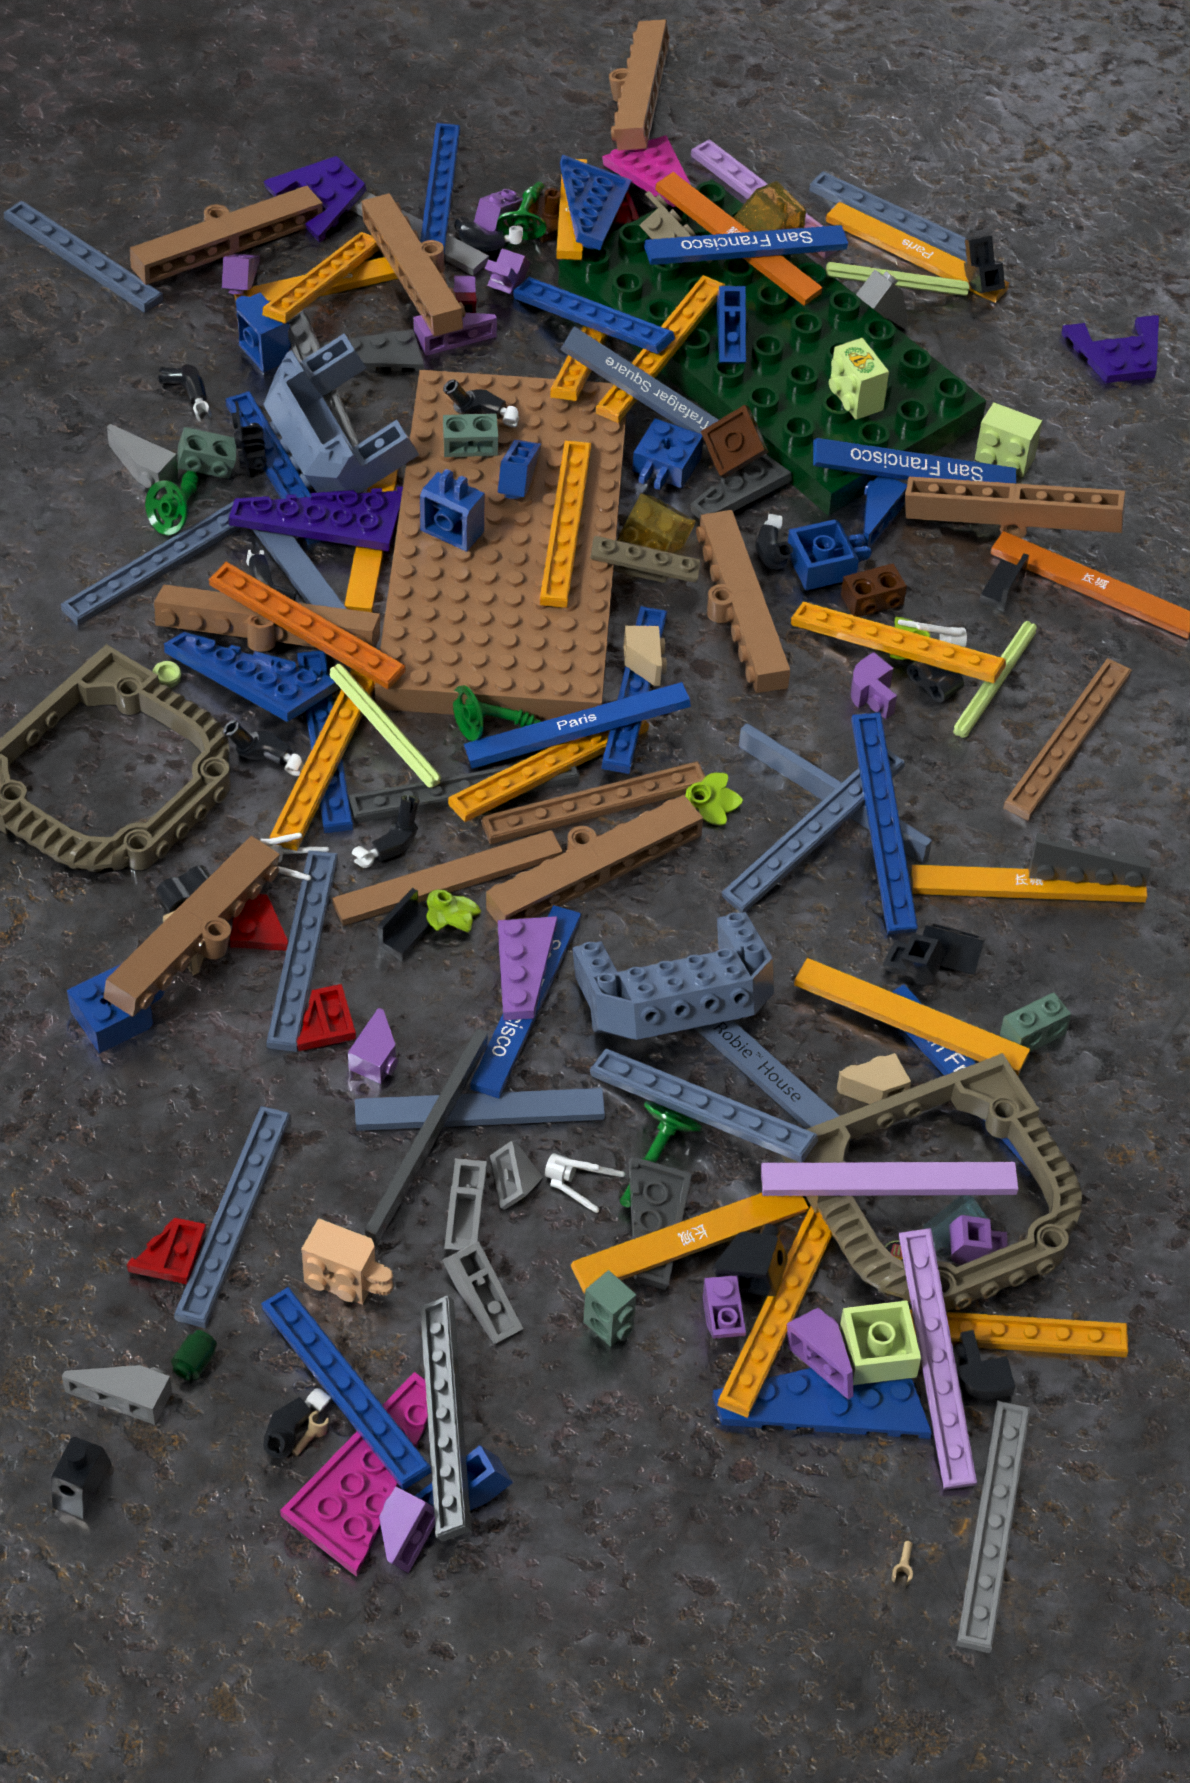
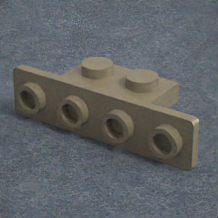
[639,191,713,264]
[590,536,700,583]

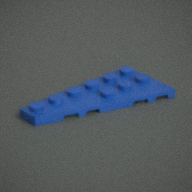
[560,155,632,250]
[164,632,340,722]
[712,1368,932,1439]

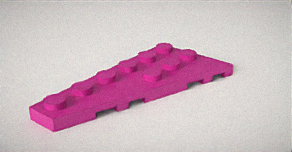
[602,135,691,207]
[280,1372,428,1577]

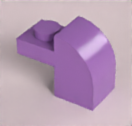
[485,248,531,295]
[851,652,897,719]
[949,1215,1008,1265]

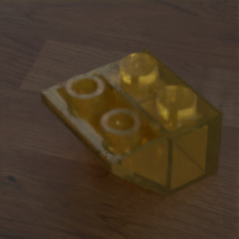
[734,181,806,232]
[617,493,696,554]

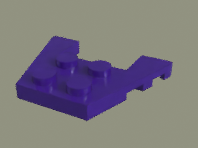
[263,156,367,243]
[1061,315,1159,383]

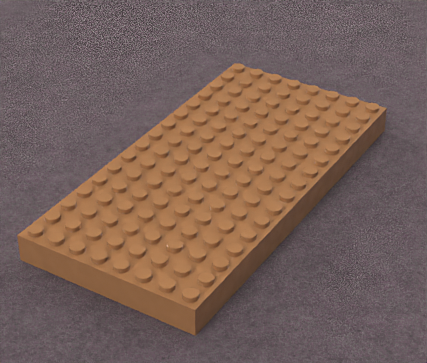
[375,370,627,721]

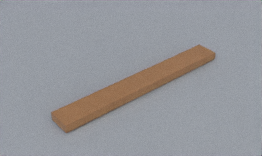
[1003,658,1132,821]
[481,761,706,845]
[332,830,563,926]

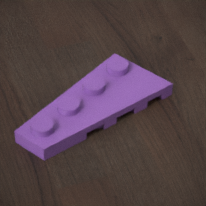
[498,916,558,1020]

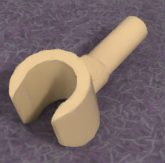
[292,1411,329,1456]
[891,1541,913,1586]

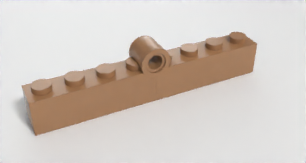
[609,19,670,150]
[130,186,322,285]
[361,193,465,337]
[905,477,1125,539]
[696,510,790,693]
[154,585,380,652]
[486,795,703,924]
[103,836,280,1017]

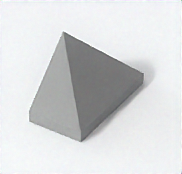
[490,1141,543,1210]

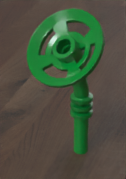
[497,182,547,240]
[145,470,198,535]
[453,685,542,741]
[620,1101,702,1207]

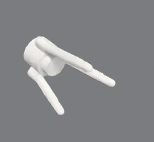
[898,620,967,647]
[260,833,329,881]
[545,1153,626,1213]

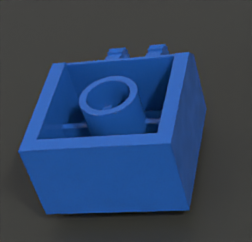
[236,292,291,373]
[632,418,703,490]
[420,469,485,552]
[788,519,872,590]
[67,964,165,1054]

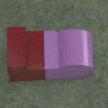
[453,276,476,313]

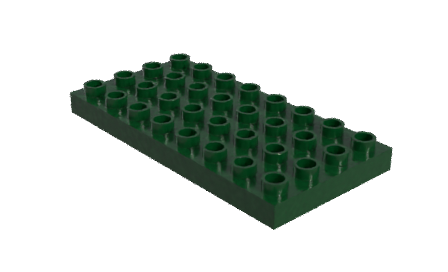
[558,179,986,516]

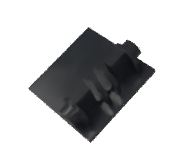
[232,401,267,477]

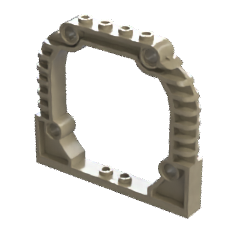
[0,644,231,872]
[781,1053,1082,1312]

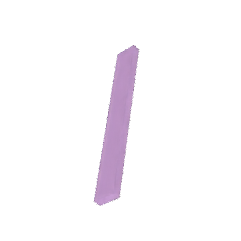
[691,139,837,259]
[761,1162,1018,1196]
[899,1228,977,1490]

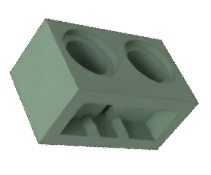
[443,414,498,457]
[177,427,236,479]
[999,992,1071,1052]
[583,1270,636,1347]

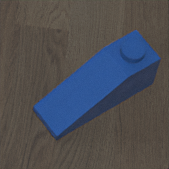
[717,286,746,364]
[497,440,541,499]
[862,476,907,548]
[415,1445,513,1527]

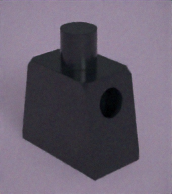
[712,1224,788,1297]
[51,1437,112,1519]

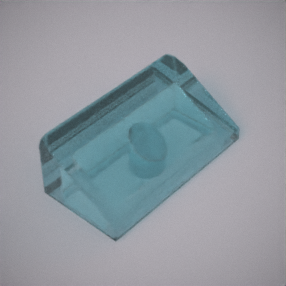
[923,1195,988,1258]

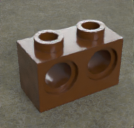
[841,563,907,617]

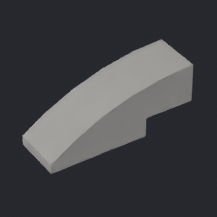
[444,1158,487,1251]

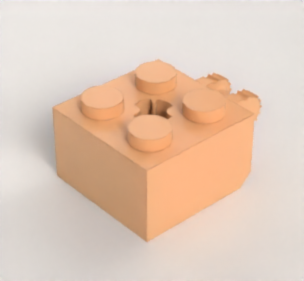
[301,1218,393,1305]

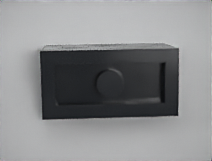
[979,553,1029,611]
[378,888,433,961]
[923,922,986,974]

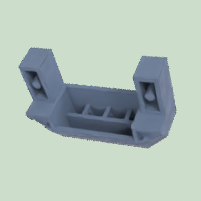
[263,333,419,493]
[573,912,774,1040]

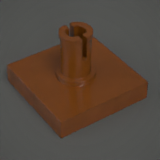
[529,188,561,243]
[701,405,768,479]

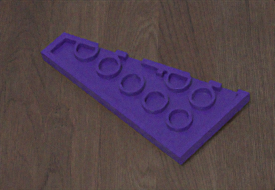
[229,486,403,551]

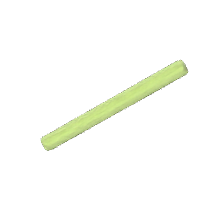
[825,262,970,296]
[953,621,1037,738]
[329,664,441,788]

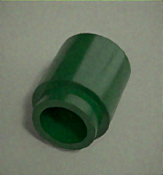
[171,1330,217,1380]

